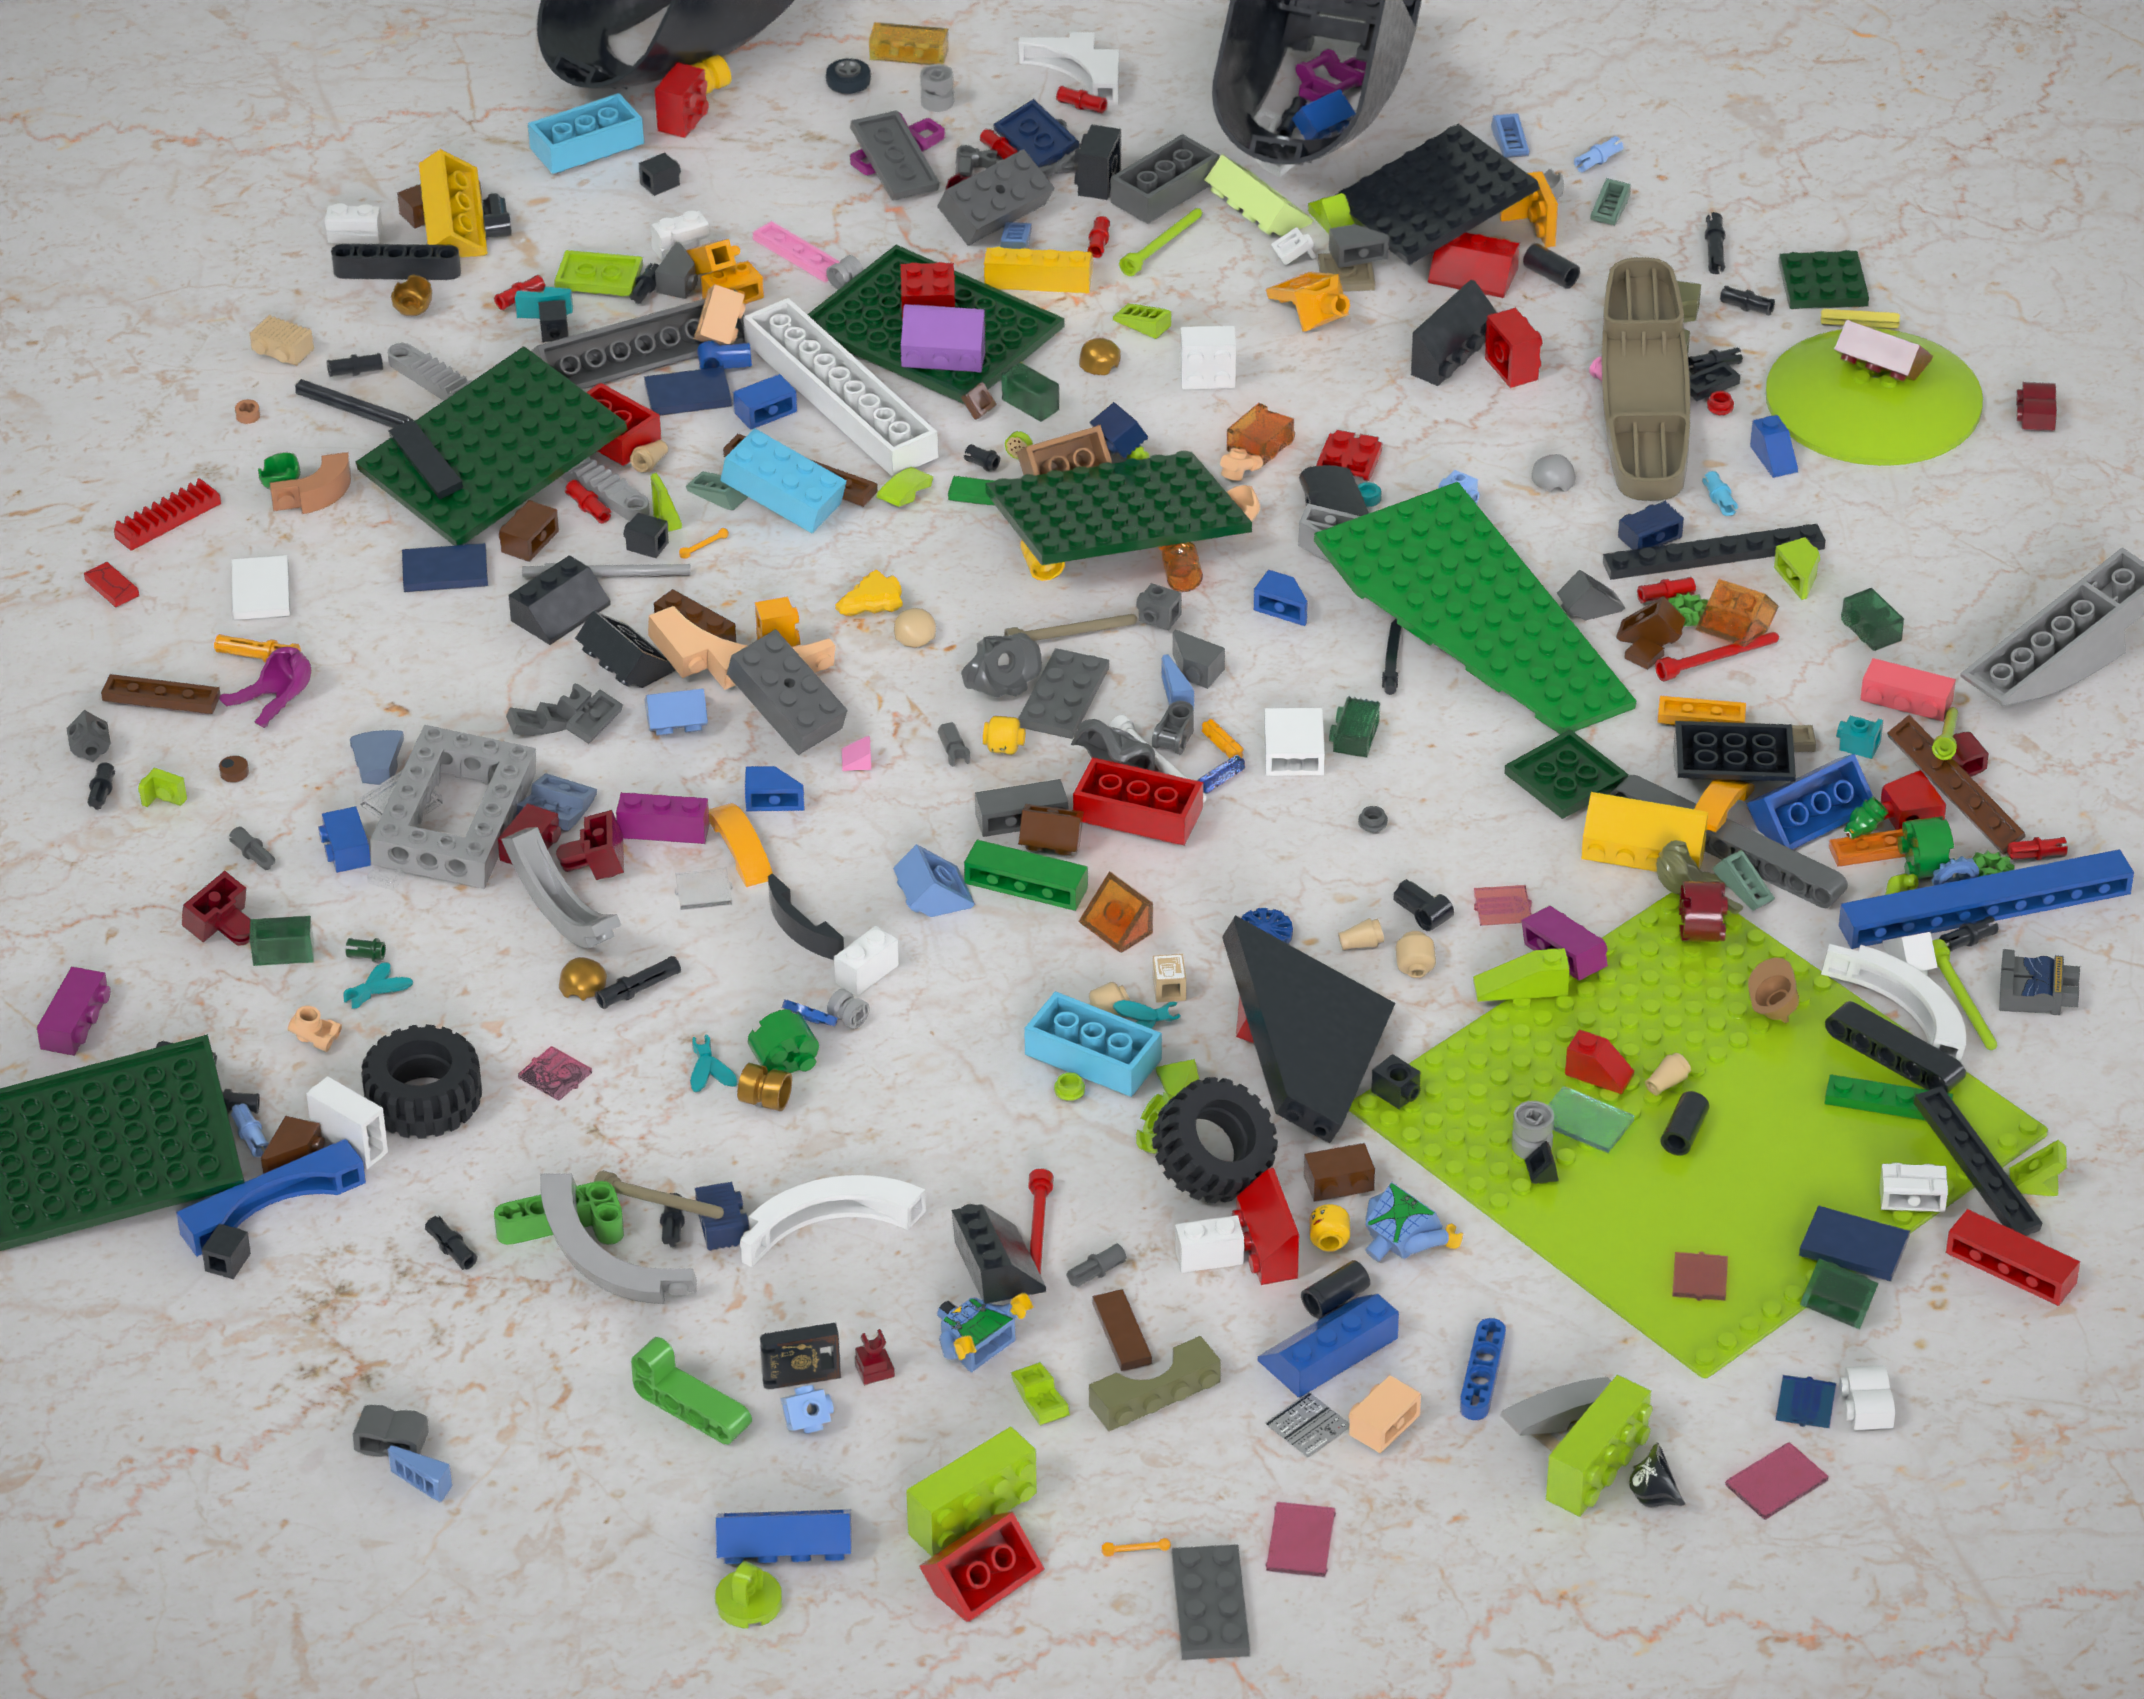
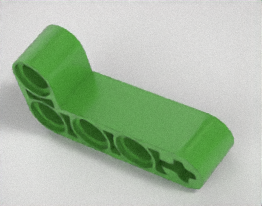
[494,1181,624,1245]
[631,1337,752,1444]

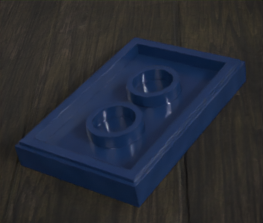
[993,99,1080,168]
[644,366,732,415]
[402,543,488,592]
[1799,1205,1910,1281]

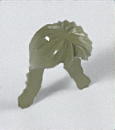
[1656,840,1743,915]

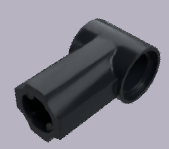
[483,193,512,238]
[1393,879,1454,931]

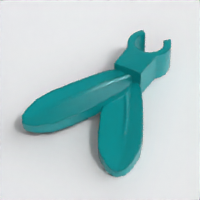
[343,962,413,1009]
[1113,1000,1181,1029]
[690,1034,737,1092]

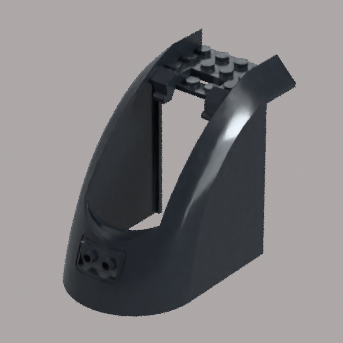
[537,0,795,90]
[1212,0,1422,165]

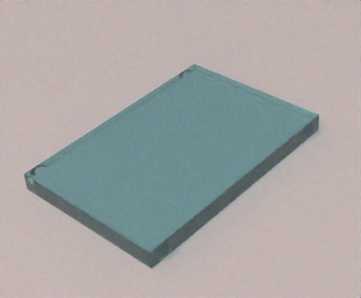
[1548,1086,1635,1153]

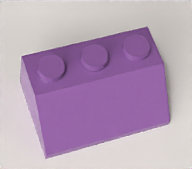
[901,304,985,372]

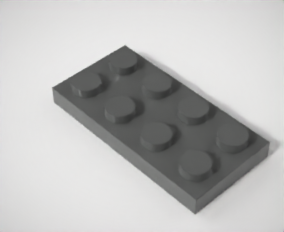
[850,110,940,200]
[1018,648,1109,739]
[1171,1544,1250,1660]

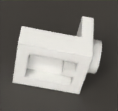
[1271,227,1317,265]

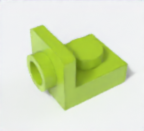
[138,767,187,807]

